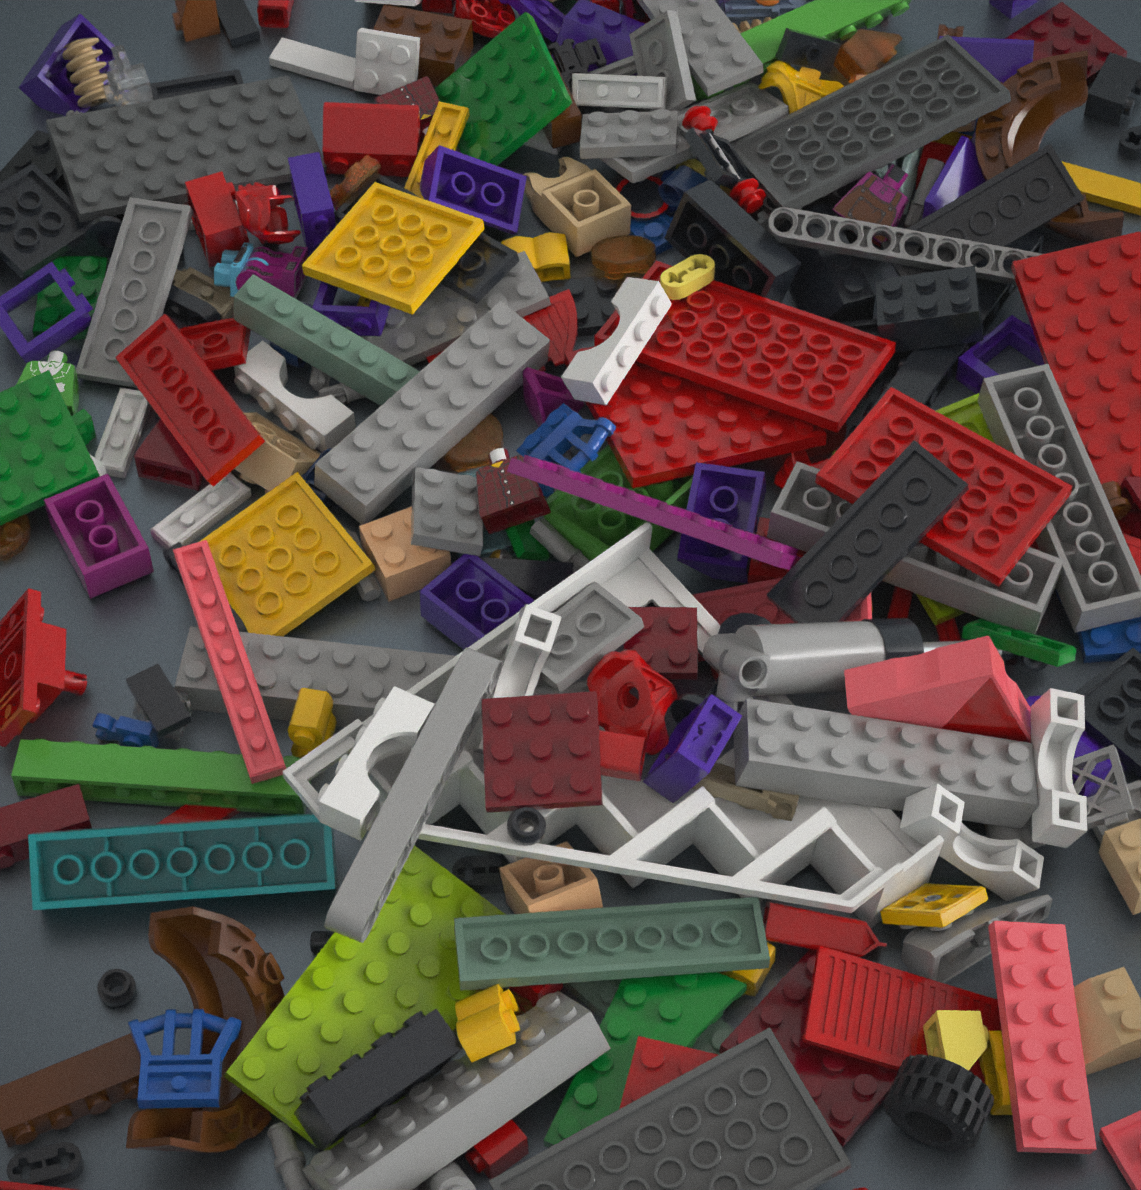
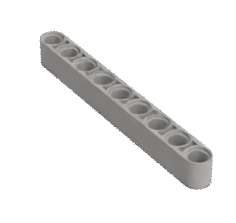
[768,207,1043,286]
[325,647,503,943]

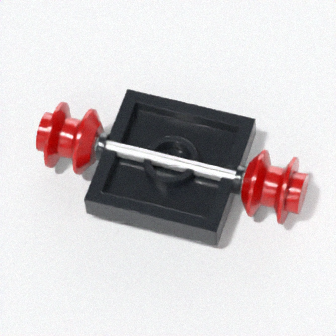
[682,106,766,213]

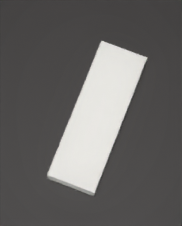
[269,37,356,89]
[571,73,667,109]
[95,388,151,478]
[150,473,251,549]

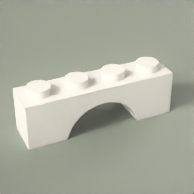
[561,277,672,405]
[234,340,356,452]
[473,604,562,755]
[316,686,435,841]
[1031,688,1087,848]
[900,784,1044,901]

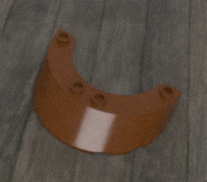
[975,50,1124,243]
[126,906,285,1153]

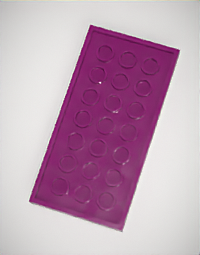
[507,455,802,570]

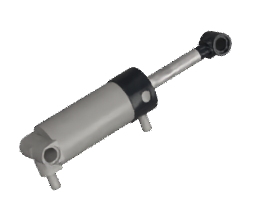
[703,618,1048,712]

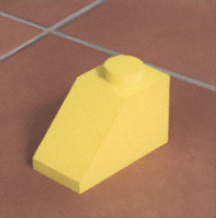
[923,1010,989,1070]

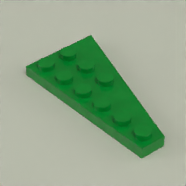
[543,972,747,1148]

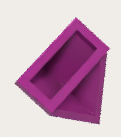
[523,367,585,427]

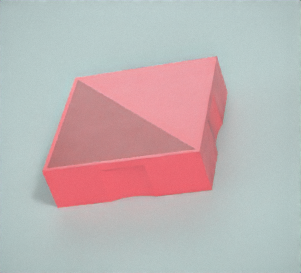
[844,636,1031,743]

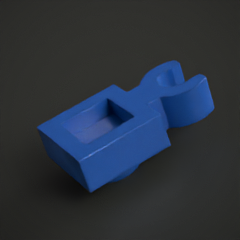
[92,713,159,748]

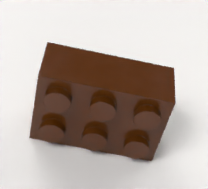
[373,4,473,86]

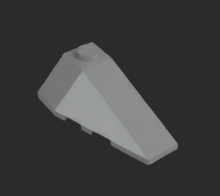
[901,894,1053,983]

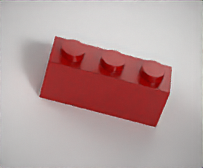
[322,102,422,177]

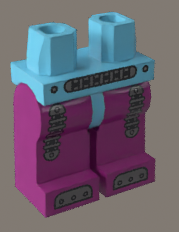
[214,243,308,299]

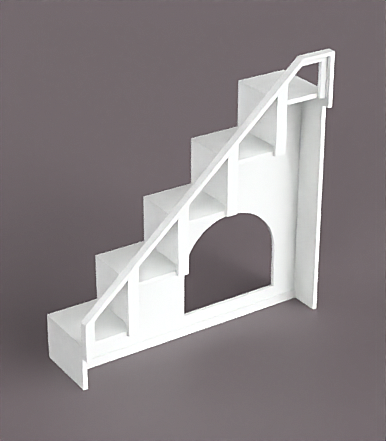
[282,521,944,928]

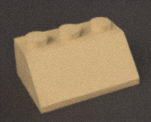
[234,412,321,494]

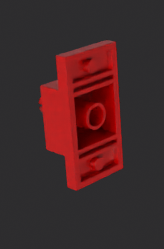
[0,588,87,747]

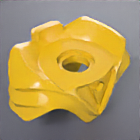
[758,60,845,114]

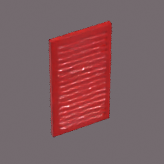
[802,946,1001,1084]

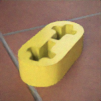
[660,254,715,300]

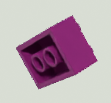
[44,473,154,599]

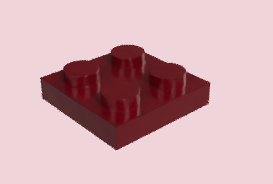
[623,607,698,680]

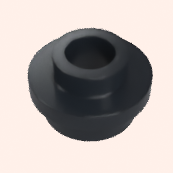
[507,807,546,846]
[97,969,136,1006]

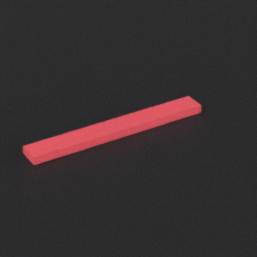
[173,540,286,784]

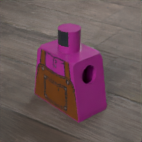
[832,164,909,245]

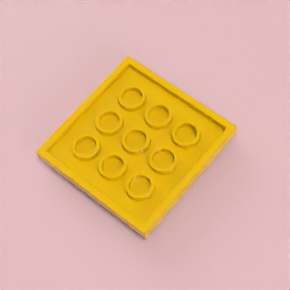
[302,182,485,315]
[199,472,376,636]

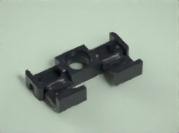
[548,38,623,120]

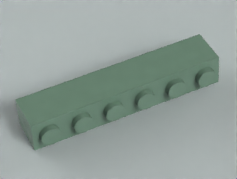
[234,274,420,406]

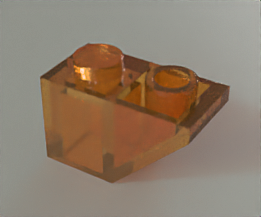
[833,29,903,84]

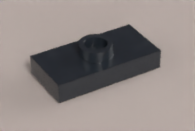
[775,28,841,73]

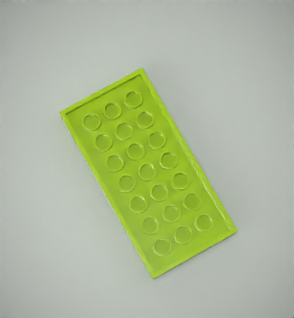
[224,845,506,1151]

